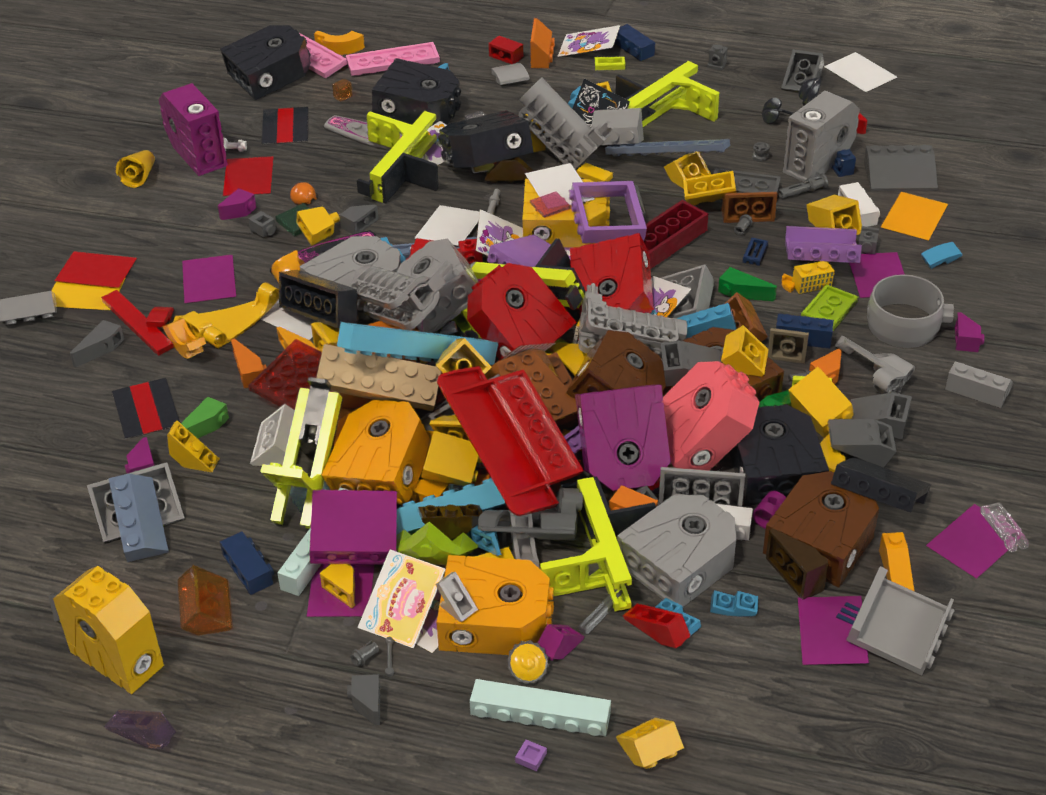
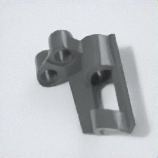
[478,488,583,541]

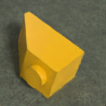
[320,564,355,608]

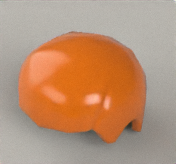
[290,182,317,204]

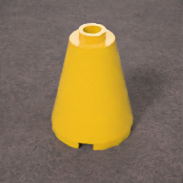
[116,150,155,188]

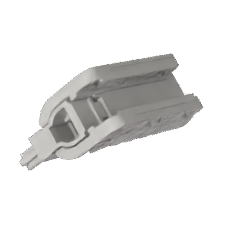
[519,77,614,169]
[349,259,453,330]
[579,283,687,360]

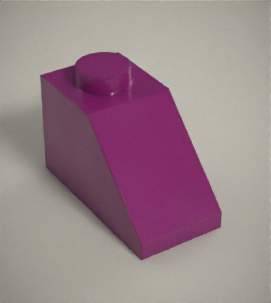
[218,188,257,220]
[955,312,984,352]
[124,437,154,474]
[538,624,585,661]

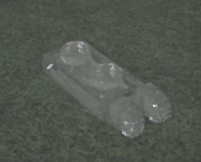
[980,502,1029,552]

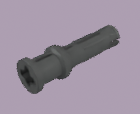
[778,174,828,199]

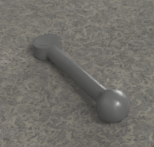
[385,636,394,677]

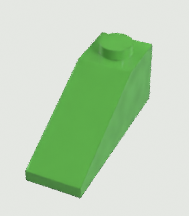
[181,397,229,439]

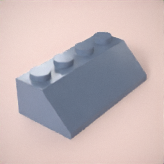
[109,474,169,562]

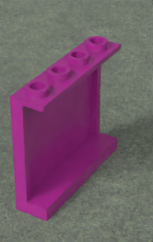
[310,489,397,564]

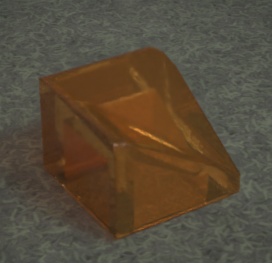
[332,79,352,102]

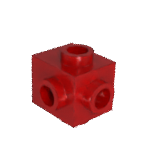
[457,239,483,265]

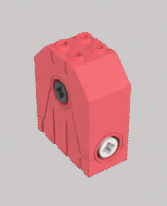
[662,361,759,471]

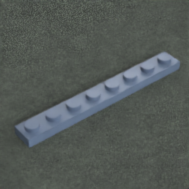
[605,139,730,156]

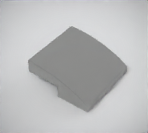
[491,63,530,85]

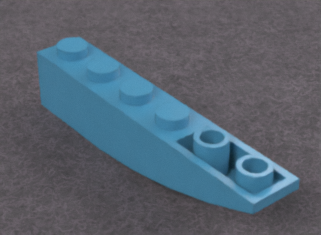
[677,303,736,339]

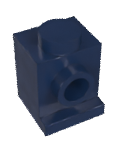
[832,149,856,177]

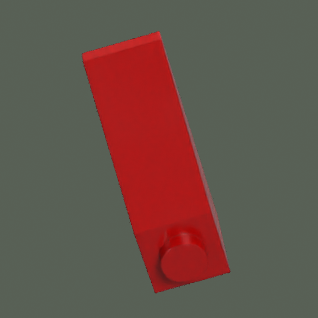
[623,603,691,648]

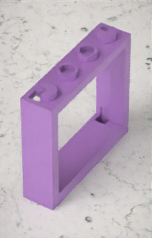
[569,181,647,243]

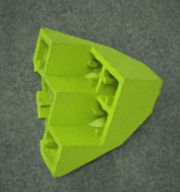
[396,522,478,565]

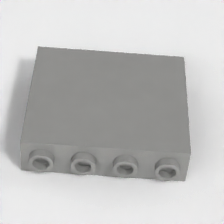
[846,566,954,675]

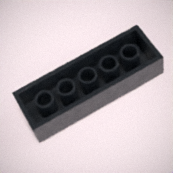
[279,270,358,328]

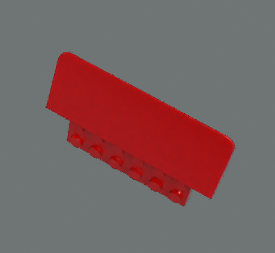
[437,366,584,516]

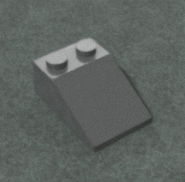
[781,49,824,92]

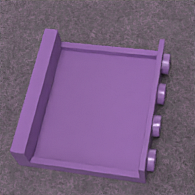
[785,226,862,263]
[487,235,570,267]

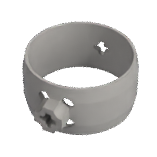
[867,275,954,348]

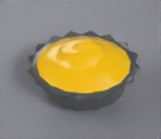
[507,640,549,685]

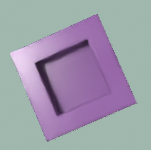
[515,740,547,771]

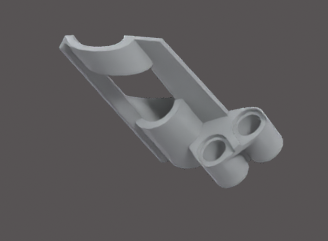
[835,336,915,394]

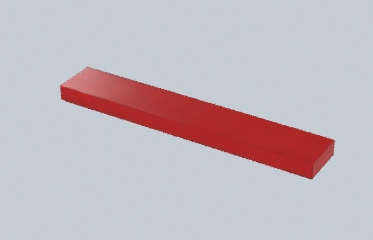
[101,290,174,356]

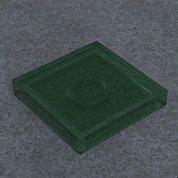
[275,203,310,236]

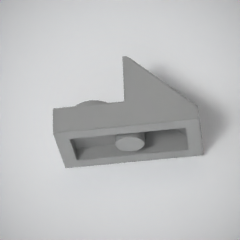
[435,572,478,622]

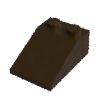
[766,528,828,600]

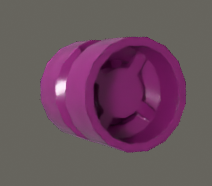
[752,491,786,529]

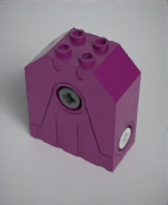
[159,83,228,176]
[575,385,671,493]

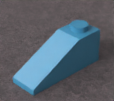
[466,525,501,556]

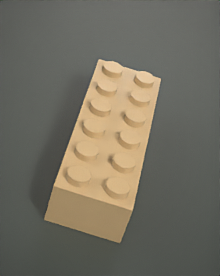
[317,344,441,412]

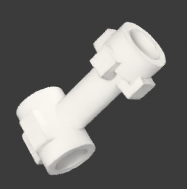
[223,138,247,152]

